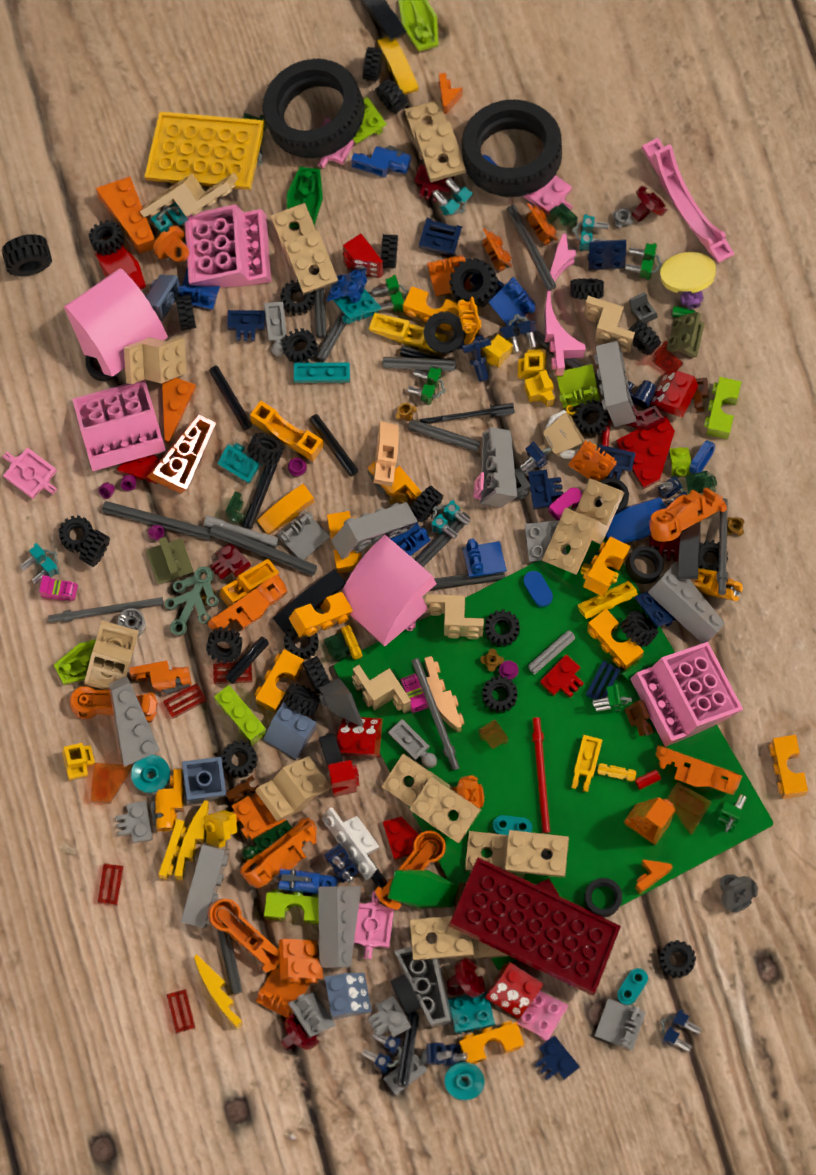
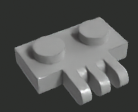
[115,801,153,844]
[368,996,411,1037]

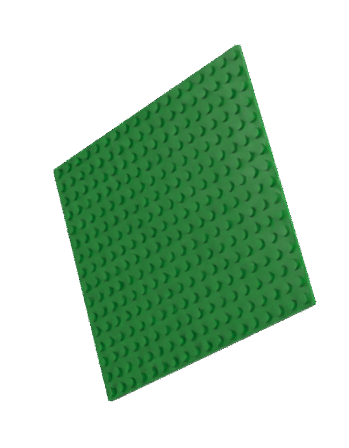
[334,536,774,970]

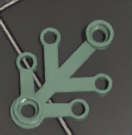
[165,566,219,636]

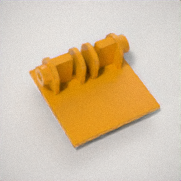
[457,297,481,345]

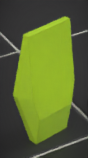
[398,0,438,52]
[54,639,96,685]

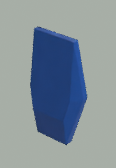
[606,497,666,543]

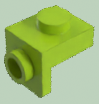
[669,447,691,477]

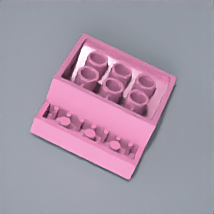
[185,204,271,287]
[64,268,168,377]
[72,379,166,471]
[342,535,436,647]
[630,642,743,747]

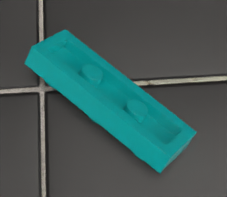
[294,362,350,383]

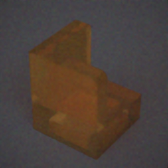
[479,720,508,749]

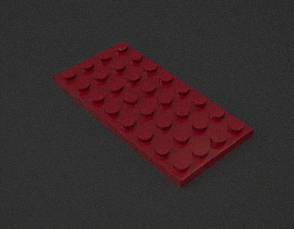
[448,857,621,996]

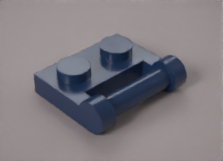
[418,217,463,257]

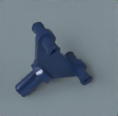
[457,335,491,381]

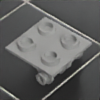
[277,510,330,560]
[525,521,567,562]
[288,992,336,1037]
[595,999,646,1050]

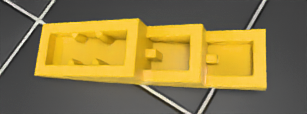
[377,37,419,95]
[369,313,448,355]
[174,800,210,880]
[194,954,243,1029]

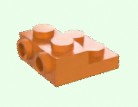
[232,793,286,842]
[279,939,323,984]

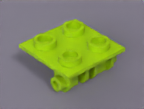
[353,97,387,144]
[557,364,600,409]

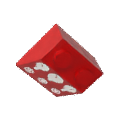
[342,233,383,278]
[649,370,698,418]
[337,717,383,757]
[484,962,543,1019]

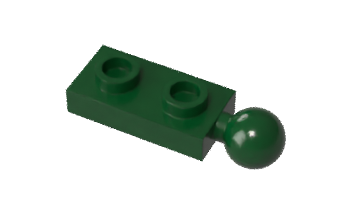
[242,820,292,861]

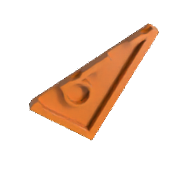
[162,377,196,444]

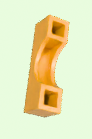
[250,400,324,462]

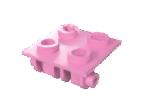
[517,991,568,1041]

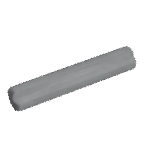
[528,630,575,674]

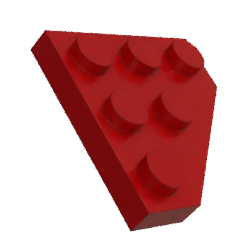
[616,415,675,489]

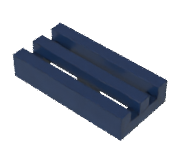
[586,660,621,700]

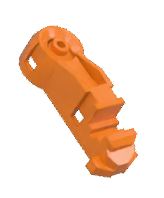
[649,488,727,542]
[207,574,288,630]
[69,686,158,722]
[656,745,742,794]
[240,818,317,888]
[375,831,446,910]
[208,898,280,973]

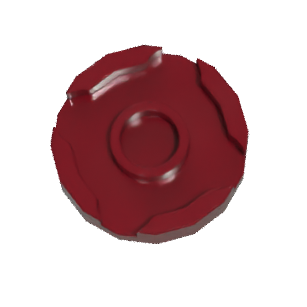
[632,186,668,222]
[446,958,485,998]
[280,1012,320,1051]

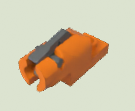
[129,660,192,695]

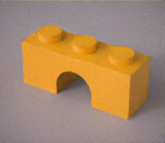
[403,286,460,331]
[327,511,362,574]
[583,536,631,597]
[289,592,353,637]
[588,609,644,670]
[254,649,305,714]
[769,734,808,799]
[459,1020,525,1064]

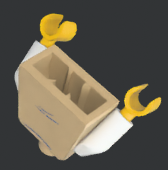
[539,405,596,459]

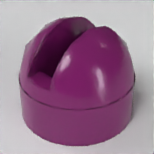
[121,475,136,491]
[98,482,115,499]
[147,525,164,541]

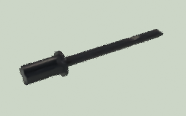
[420,403,515,424]

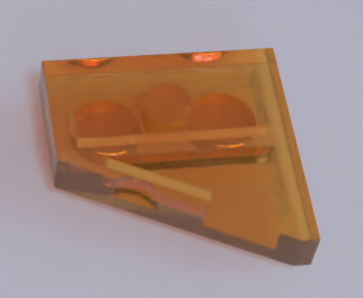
[90,763,132,804]
[667,782,711,835]

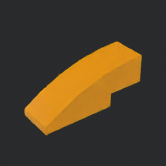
[257,483,315,535]
[219,559,279,607]

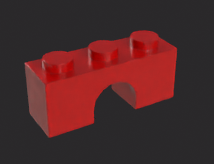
[328,760,360,797]

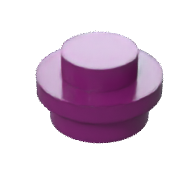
[288,458,307,476]
[499,661,519,680]

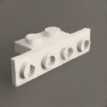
[321,807,380,881]

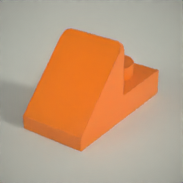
[439,73,463,114]
[635,860,673,894]

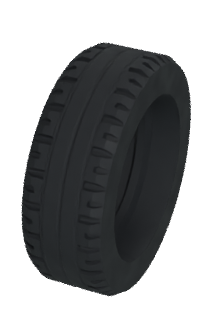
[262,59,365,158]
[461,99,562,197]

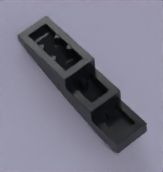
[360,0,407,42]
[678,521,701,579]
[273,569,346,633]

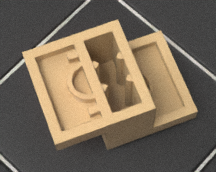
[584,296,635,353]
[124,337,187,384]
[426,594,484,639]
[84,621,139,690]
[352,665,411,714]
[255,756,332,822]

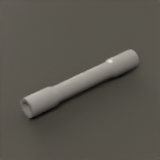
[204,515,280,548]

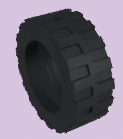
[424,311,465,354]

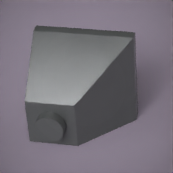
[318,678,364,726]

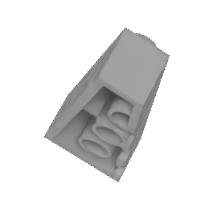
[594,341,636,427]
[480,427,517,508]
[332,502,418,559]
[648,562,725,643]
[109,676,160,767]
[181,844,230,928]
[318,886,361,968]
[394,942,453,1028]

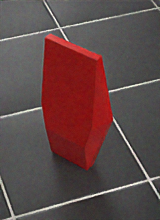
[95,245,146,290]

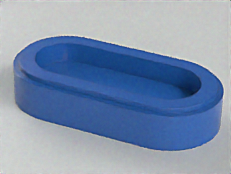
[689,440,715,475]
[524,571,553,607]

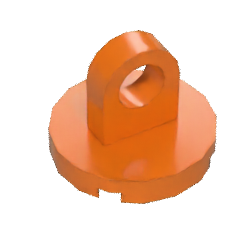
[153,226,189,262]
[451,775,484,808]

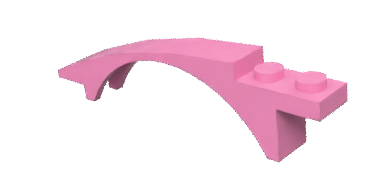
[642,138,734,263]
[544,234,586,376]

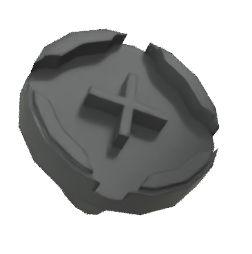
[720,874,758,912]

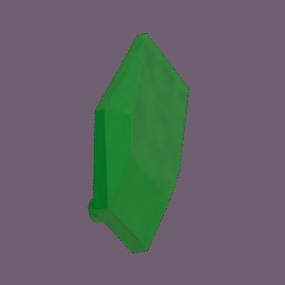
[287,167,323,229]
[387,870,458,909]

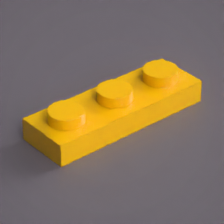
[577,581,638,619]
[158,819,188,881]

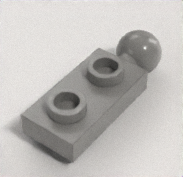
[264,302,287,357]
[388,719,437,768]
[384,1049,428,1095]

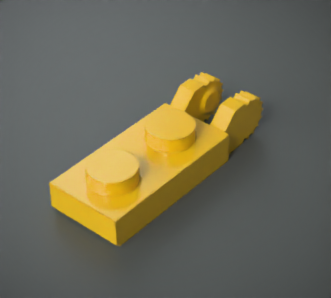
[571,735,602,792]

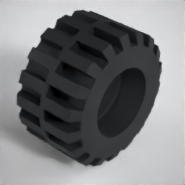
[1,234,52,276]
[449,258,499,308]

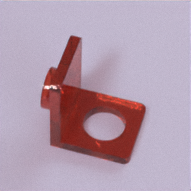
[652,341,683,372]

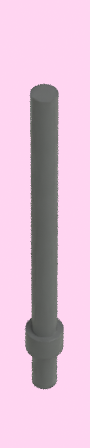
[716,498,728,595]
[48,597,164,623]
[411,658,460,771]

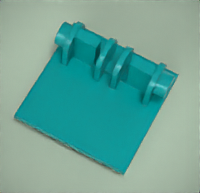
[333,289,382,324]
[448,991,495,1034]

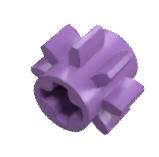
[680,290,704,309]

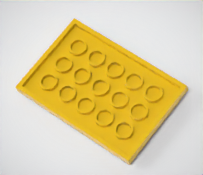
[144,111,265,190]

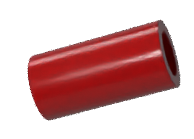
[635,769,661,790]

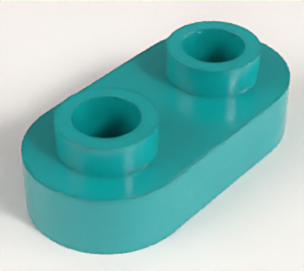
[493,815,532,835]
[617,968,648,1006]

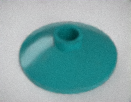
[131,754,170,793]
[444,1062,485,1100]

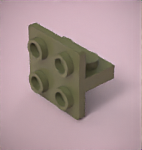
[666,312,705,358]
[146,537,194,585]

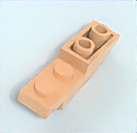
[373,421,399,486]
[425,656,464,732]

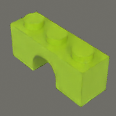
[704,377,742,439]
[214,685,266,746]
[264,890,319,925]

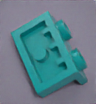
[217,442,264,483]

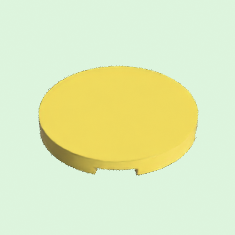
[660,252,716,293]

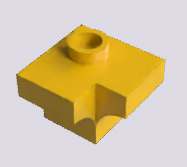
[481,334,513,368]
[517,349,547,379]
[524,370,555,407]
[62,743,95,781]
[205,810,237,848]

